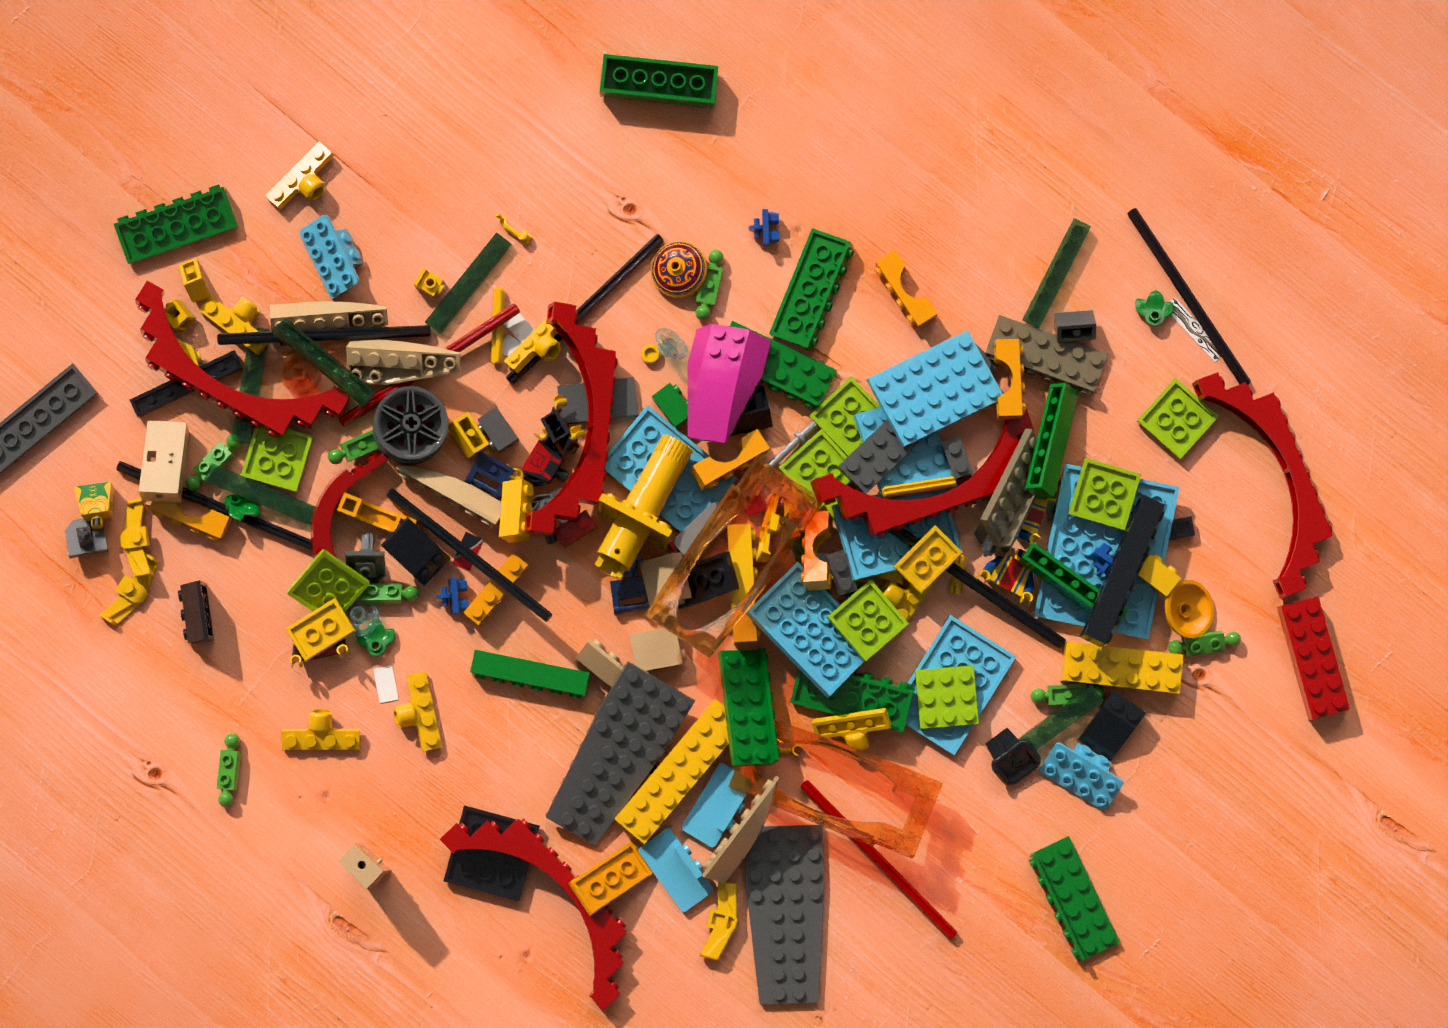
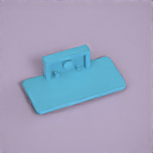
[299,215,363,298]
[1039,742,1124,810]
[682,763,752,847]
[639,828,713,912]

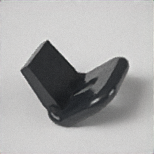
[986,728,1041,785]

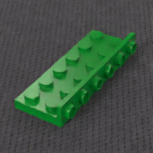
[114,184,238,264]
[769,228,854,352]
[730,321,837,409]
[718,647,780,767]
[790,668,915,732]
[1029,836,1120,962]

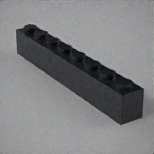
[1080,495,1165,647]

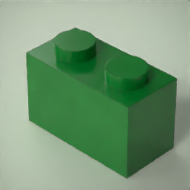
[652,383,688,428]

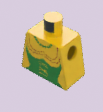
[74,481,115,529]

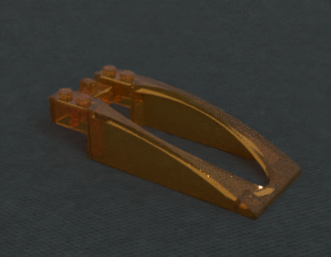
[644,456,822,658]
[728,720,943,859]

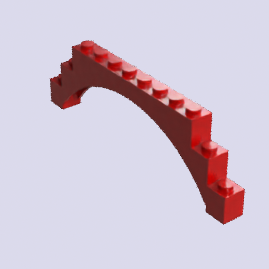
[135,280,351,439]
[524,301,618,536]
[1192,372,1333,599]
[810,408,1034,538]
[440,818,627,1010]

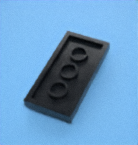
[676,551,740,610]

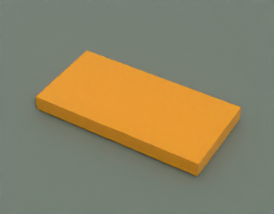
[568,841,653,916]

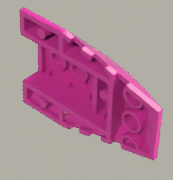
[688,324,771,445]

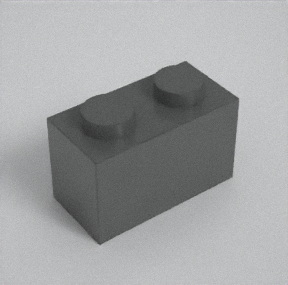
[1054,310,1096,342]
[477,407,519,453]
[941,436,973,481]
[826,550,857,596]

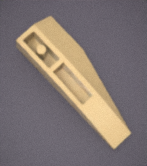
[270,301,388,350]
[346,339,461,385]
[396,465,501,528]
[576,639,624,687]
[701,776,779,883]

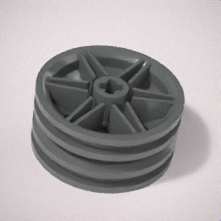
[372,386,448,465]

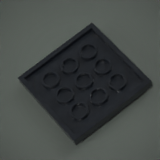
[443,805,540,902]

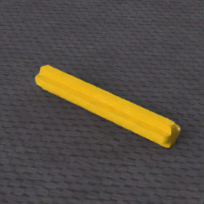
[491,288,505,364]
[882,476,956,498]

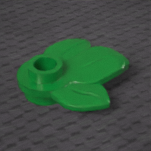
[1135,290,1174,327]
[224,494,260,522]
[356,619,395,657]

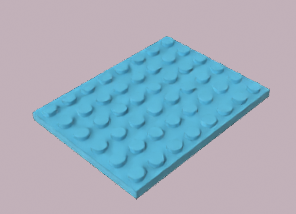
[1033,464,1180,640]

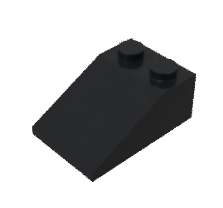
[381,517,451,586]
[1078,690,1146,761]

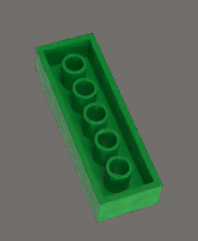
[599,54,718,108]

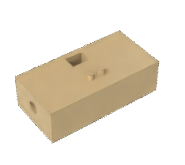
[139,421,190,503]
[338,843,391,889]

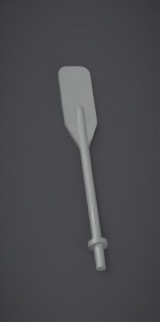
[674,421,818,558]

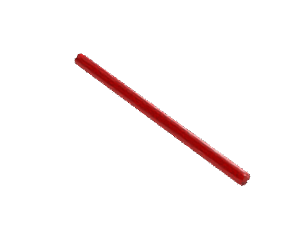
[339,303,520,427]
[801,780,957,939]

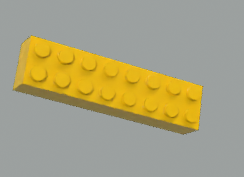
[615,699,729,844]

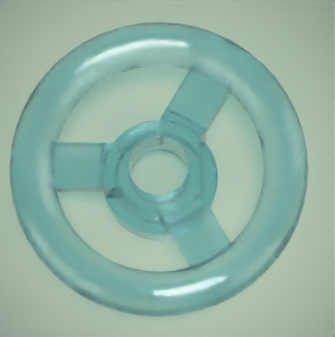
[655,328,687,359]
[345,599,380,636]

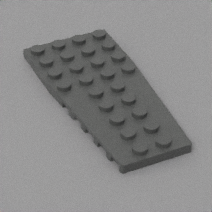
[545,661,695,845]
[745,825,824,1004]

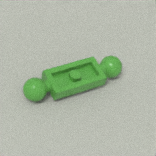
[695,250,724,321]
[328,427,392,465]
[185,434,242,491]
[355,583,419,604]
[1168,630,1241,657]
[1031,684,1104,705]
[216,733,241,807]

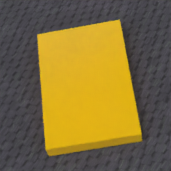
[893,525,963,594]
[285,598,356,662]

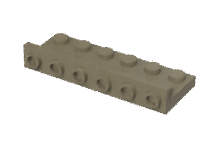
[985,315,1108,396]
[980,428,1037,548]

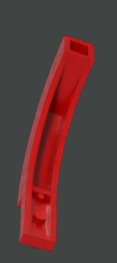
[311,453,387,558]

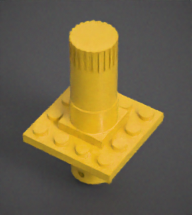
[595,435,693,579]

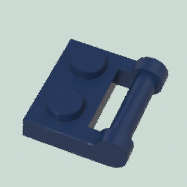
[465,452,515,500]
[610,577,653,616]

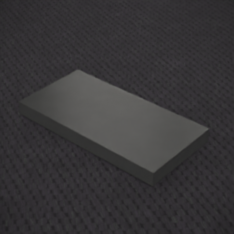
[557,377,638,424]

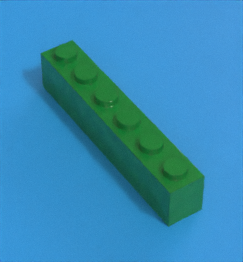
[1025,383,1079,499]
[1017,542,1129,630]
[470,650,590,699]

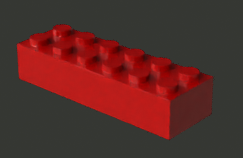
[1277,596,1350,720]

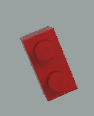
[554,510,597,549]

